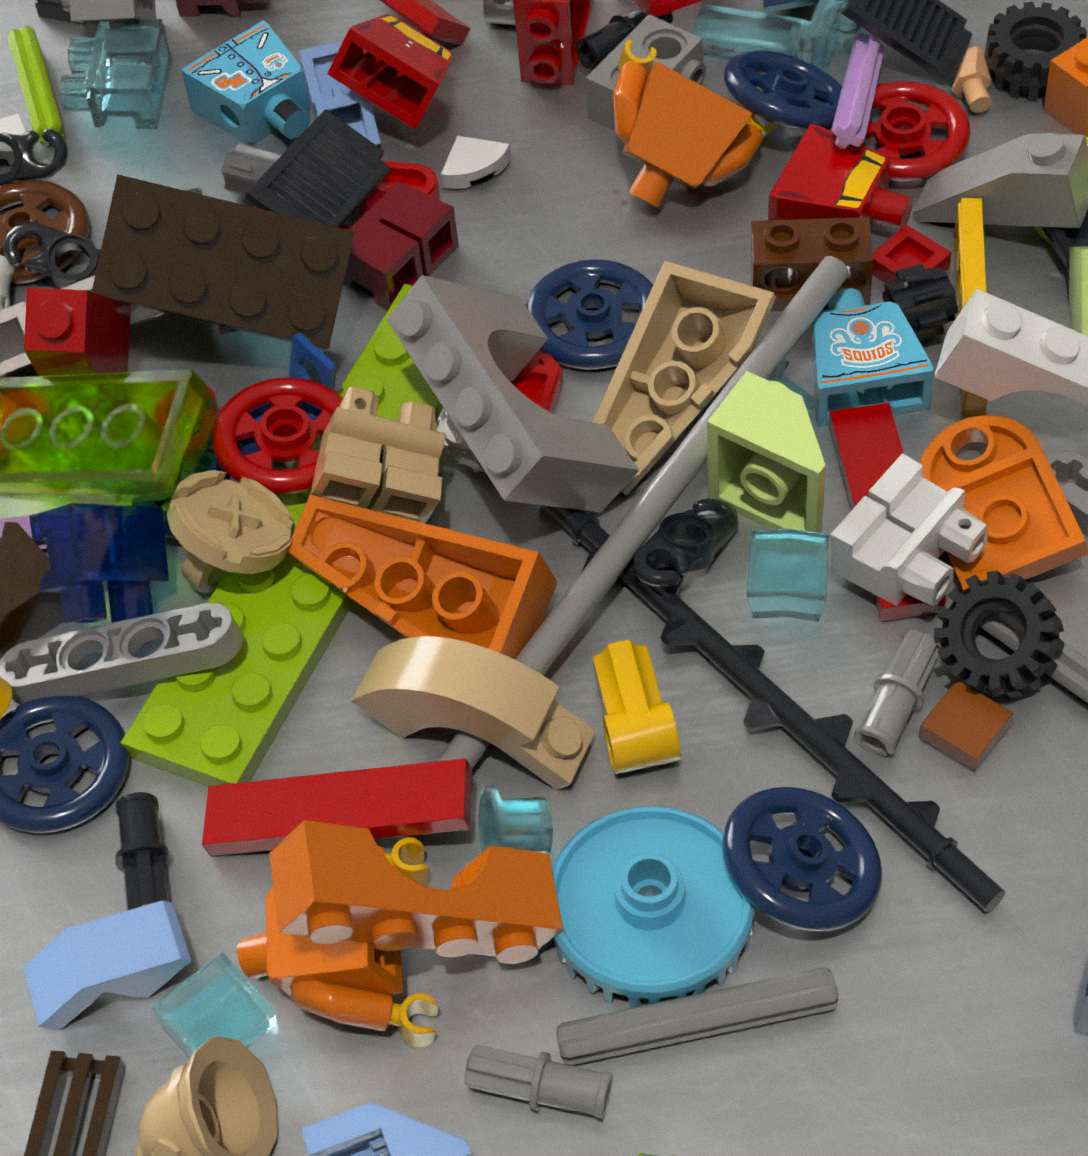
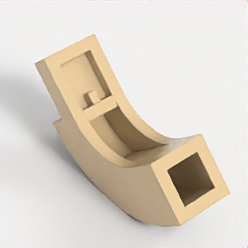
[351,636,596,790]

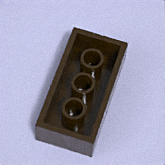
[92,174,355,350]

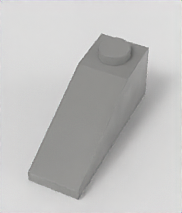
[912,133,1088,228]

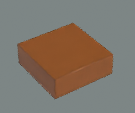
[919,680,1014,771]

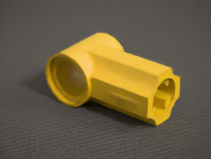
[592,639,681,774]

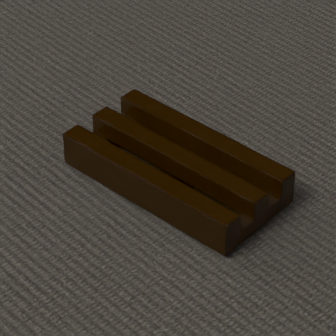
[24,1050,125,1156]

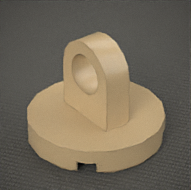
[166,470,293,594]

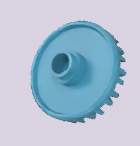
[551,806,755,1008]

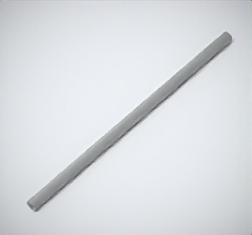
[436,256,849,769]

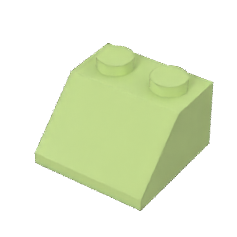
[707,371,826,551]

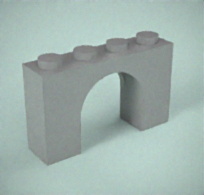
[387,275,639,512]

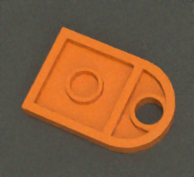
[920,415,1088,591]

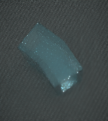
[746,529,829,622]
[151,952,277,1059]

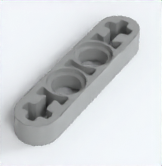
[0,602,243,705]

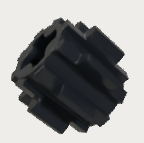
[882,263,958,341]

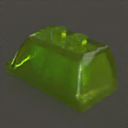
[0,369,217,504]

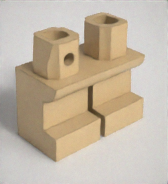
[310,386,446,523]

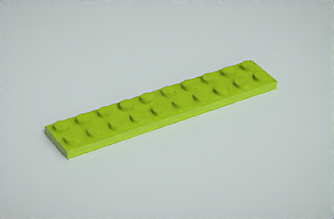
[121,284,443,786]

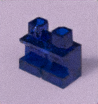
[29,503,169,625]

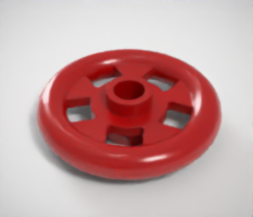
[862,81,971,182]
[212,377,343,494]

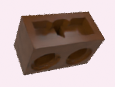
[751,217,873,312]

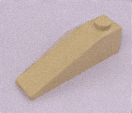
[592,260,776,497]

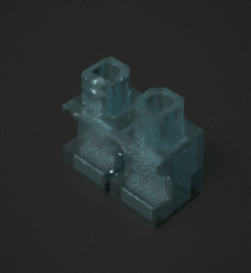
[58,19,172,129]

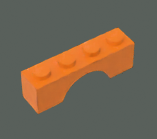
[269,820,563,964]

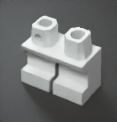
[830,453,988,606]

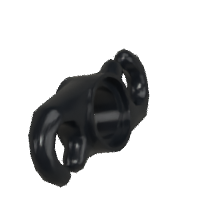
[0,128,68,183]
[3,222,101,288]
[633,498,739,588]

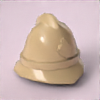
[134,1036,278,1156]

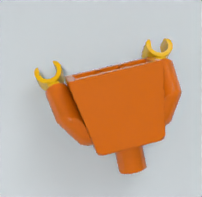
[613,39,778,209]
[237,837,438,1047]

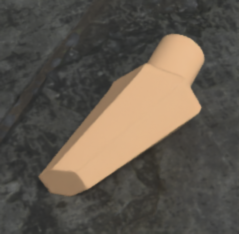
[951,46,992,113]

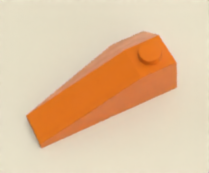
[287,495,558,659]

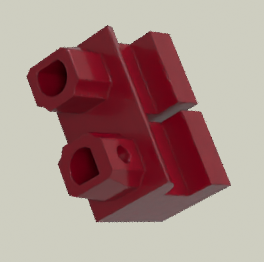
[341,181,459,311]

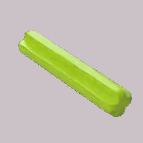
[7,26,65,146]

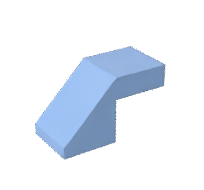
[298,40,381,145]
[23,900,191,1030]
[300,1102,472,1156]

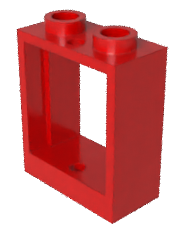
[513,0,594,86]

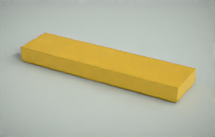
[954,198,988,417]

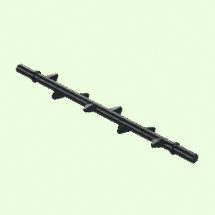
[540,505,1005,912]

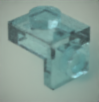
[796,0,870,72]

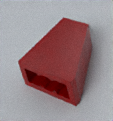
[24,288,131,423]

